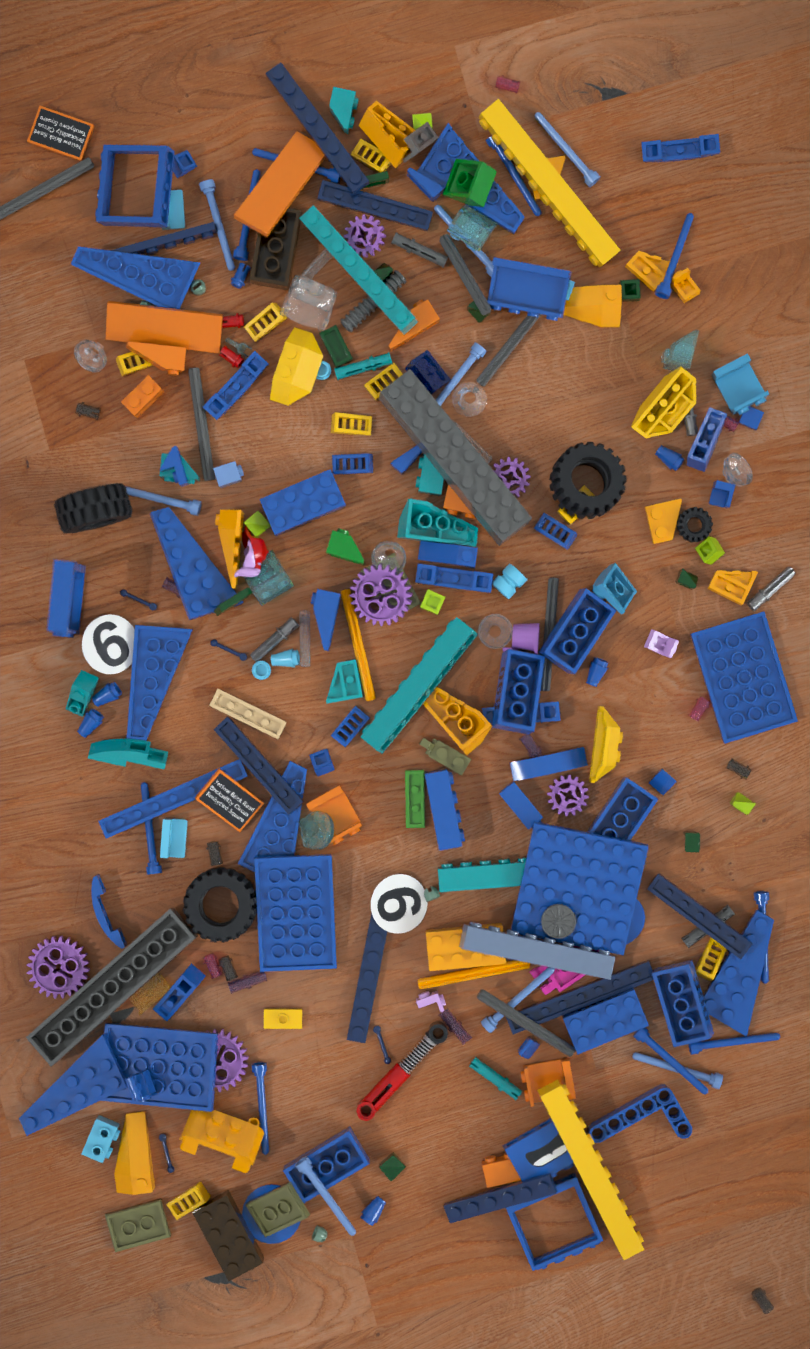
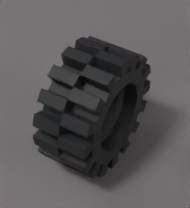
[677,507,713,542]

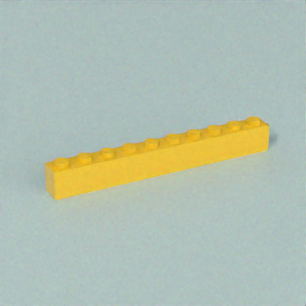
[479,99,621,268]
[537,1080,644,1260]

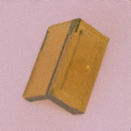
[129,973,171,1015]

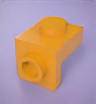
[671,268,701,303]

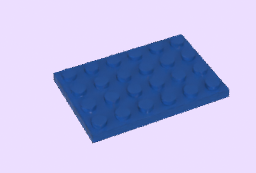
[690,611,798,744]
[254,854,337,972]
[100,1023,218,1112]

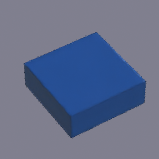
[738,406,764,431]

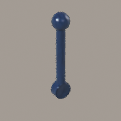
[120,589,157,610]
[210,639,247,661]
[373,1025,391,1064]
[159,1133,175,1173]

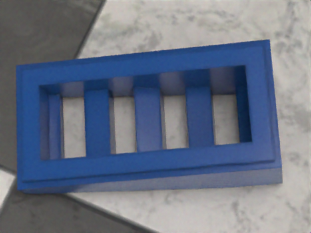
[407,168,444,202]
[390,445,422,475]
[332,453,373,474]
[534,513,578,550]
[331,706,370,747]

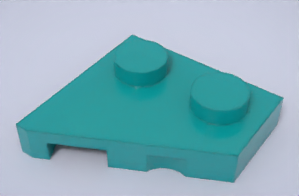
[326,659,363,704]

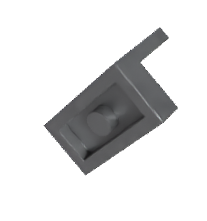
[402,122,438,163]

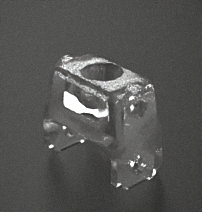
[280,275,337,332]

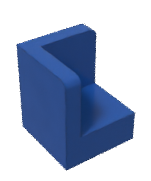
[709,480,735,509]

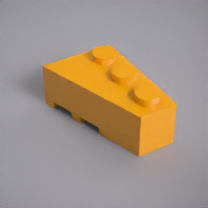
[359,101,415,168]

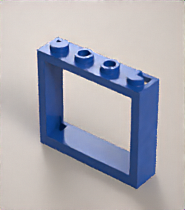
[95,145,175,228]
[47,560,86,638]
[506,1173,603,1271]

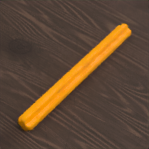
[341,589,376,701]
[417,960,530,990]

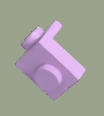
[644,629,679,658]
[416,991,446,1012]

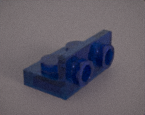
[405,350,451,395]

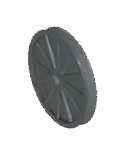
[541,904,576,939]

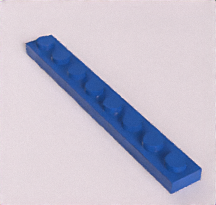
[98,759,248,839]

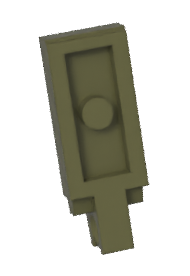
[419,738,471,776]

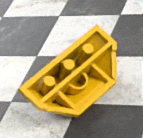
[270,327,324,406]
[631,366,696,439]
[589,706,623,783]

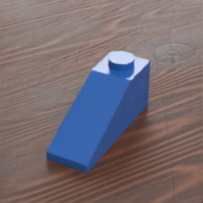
[687,407,727,472]
[418,541,478,568]
[153,963,206,1021]

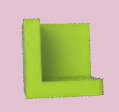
[420,590,445,615]

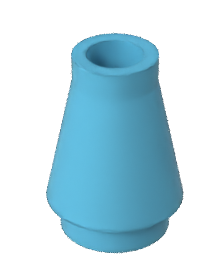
[271,648,300,668]

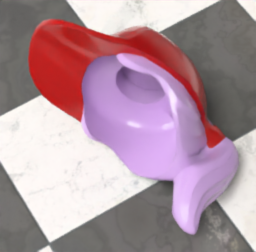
[234,526,269,577]

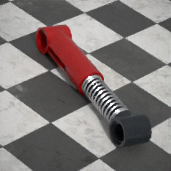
[356,1021,448,1121]

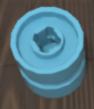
[492,563,527,600]

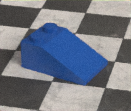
[311,589,341,651]

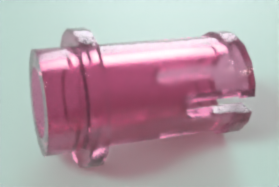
[495,75,520,94]
[721,411,740,432]
[688,696,710,722]
[203,953,223,979]

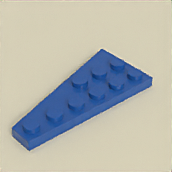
[417,123,525,234]
[150,507,244,620]
[127,625,193,741]
[703,909,774,1037]
[19,1034,127,1136]

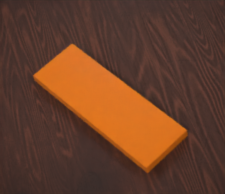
[234,131,326,237]
[106,301,223,353]

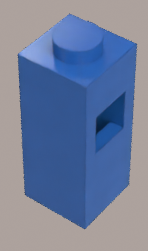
[499,781,543,830]

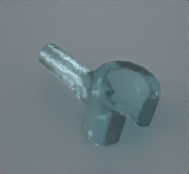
[226,337,252,357]

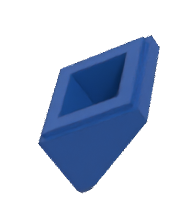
[173,150,197,178]
[309,748,335,776]
[649,769,677,795]
[518,1036,540,1059]

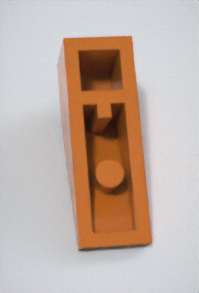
[389,299,440,352]
[126,341,186,376]

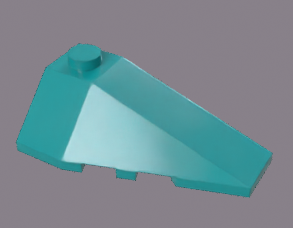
[397,499,478,547]

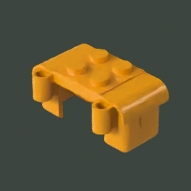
[180,1110,264,1173]

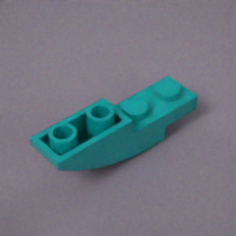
[88,739,168,770]

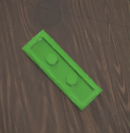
[405,770,425,828]

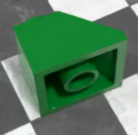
[443,159,497,207]
[326,528,365,566]

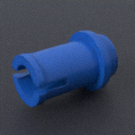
[231,263,251,289]

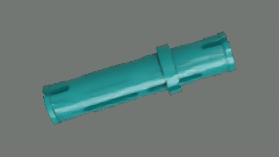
[334,352,393,380]
[469,1057,523,1101]

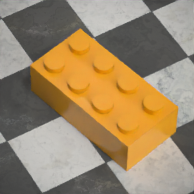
[426,923,506,971]

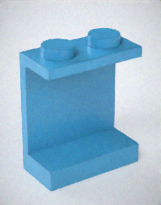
[712,353,769,415]

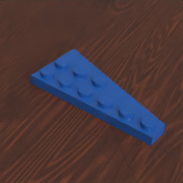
[71,246,201,309]
[238,761,307,872]

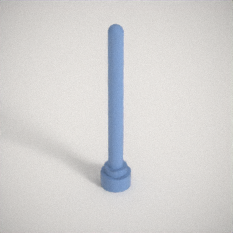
[534,112,601,188]
[199,179,235,271]
[434,205,494,278]
[436,342,487,406]
[125,486,202,516]
[481,967,555,1033]
[632,1052,723,1089]
[295,1156,356,1236]

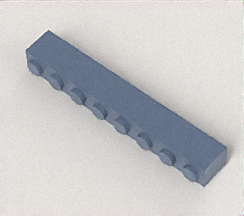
[459,922,615,980]

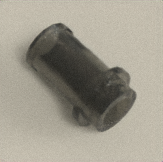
[75,402,101,420]
[726,758,751,779]
[206,841,223,866]
[218,955,238,981]
[752,1288,774,1314]

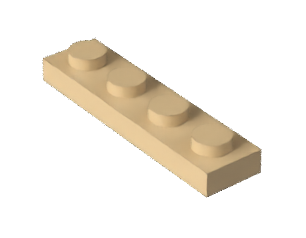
[209,688,287,739]

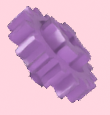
[344,214,386,258]
[493,457,531,498]
[547,774,589,816]

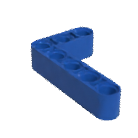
[587,1084,692,1143]

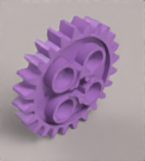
[350,563,413,626]
[27,936,90,999]
[206,1029,249,1092]

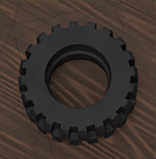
[549,442,627,519]
[54,483,132,534]
[183,867,257,943]

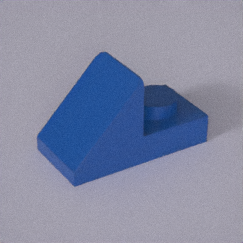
[159,446,189,487]

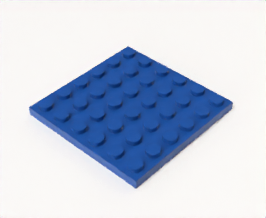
[511,822,649,955]

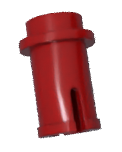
[222,313,244,329]
[219,346,244,368]

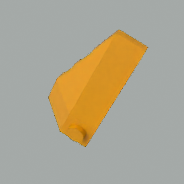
[563,285,622,328]
[215,510,244,589]
[423,687,492,755]
[114,1111,155,1195]

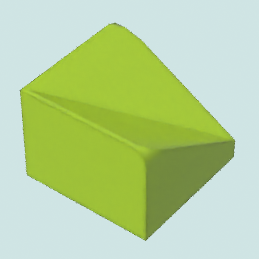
[412,113,432,130]
[244,510,271,537]
[695,536,725,565]
[730,792,756,815]

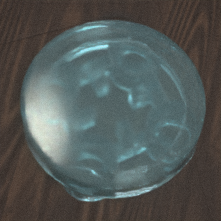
[299,811,334,850]

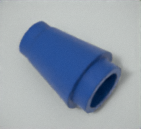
[655,445,685,471]
[586,657,608,687]
[92,682,122,707]
[77,708,104,738]
[360,1196,386,1226]

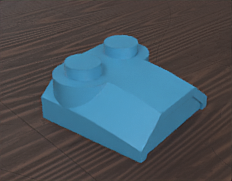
[593,563,637,614]

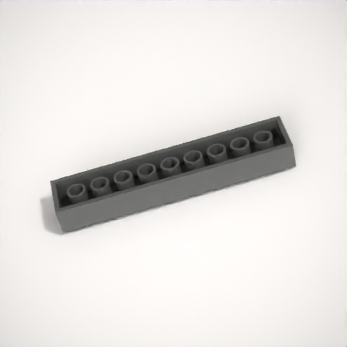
[378,369,532,546]
[26,907,198,1066]

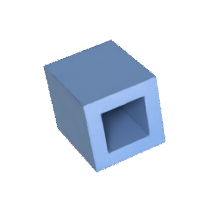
[213,461,244,488]

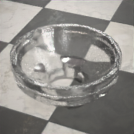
[74,340,107,373]
[452,382,487,417]
[722,453,753,487]
[371,541,406,573]
[478,614,513,649]

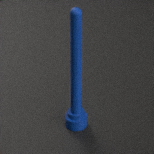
[486,136,542,216]
[252,148,341,184]
[233,169,260,261]
[655,213,694,299]
[141,782,162,875]
[754,891,770,984]
[633,1027,708,1095]
[688,1033,780,1055]
[251,1062,269,1155]

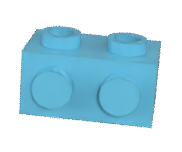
[81,1115,121,1163]

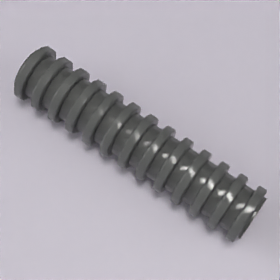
[340,270,406,333]

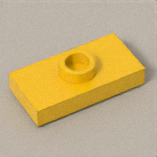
[264,1009,302,1029]

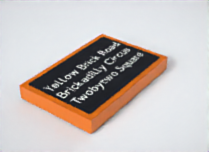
[27,106,95,161]
[195,768,264,832]

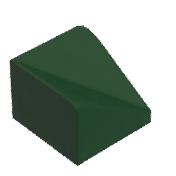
[374,263,393,282]
[619,279,641,302]
[467,301,490,323]
[675,568,698,590]
[683,832,700,853]
[379,1152,406,1181]

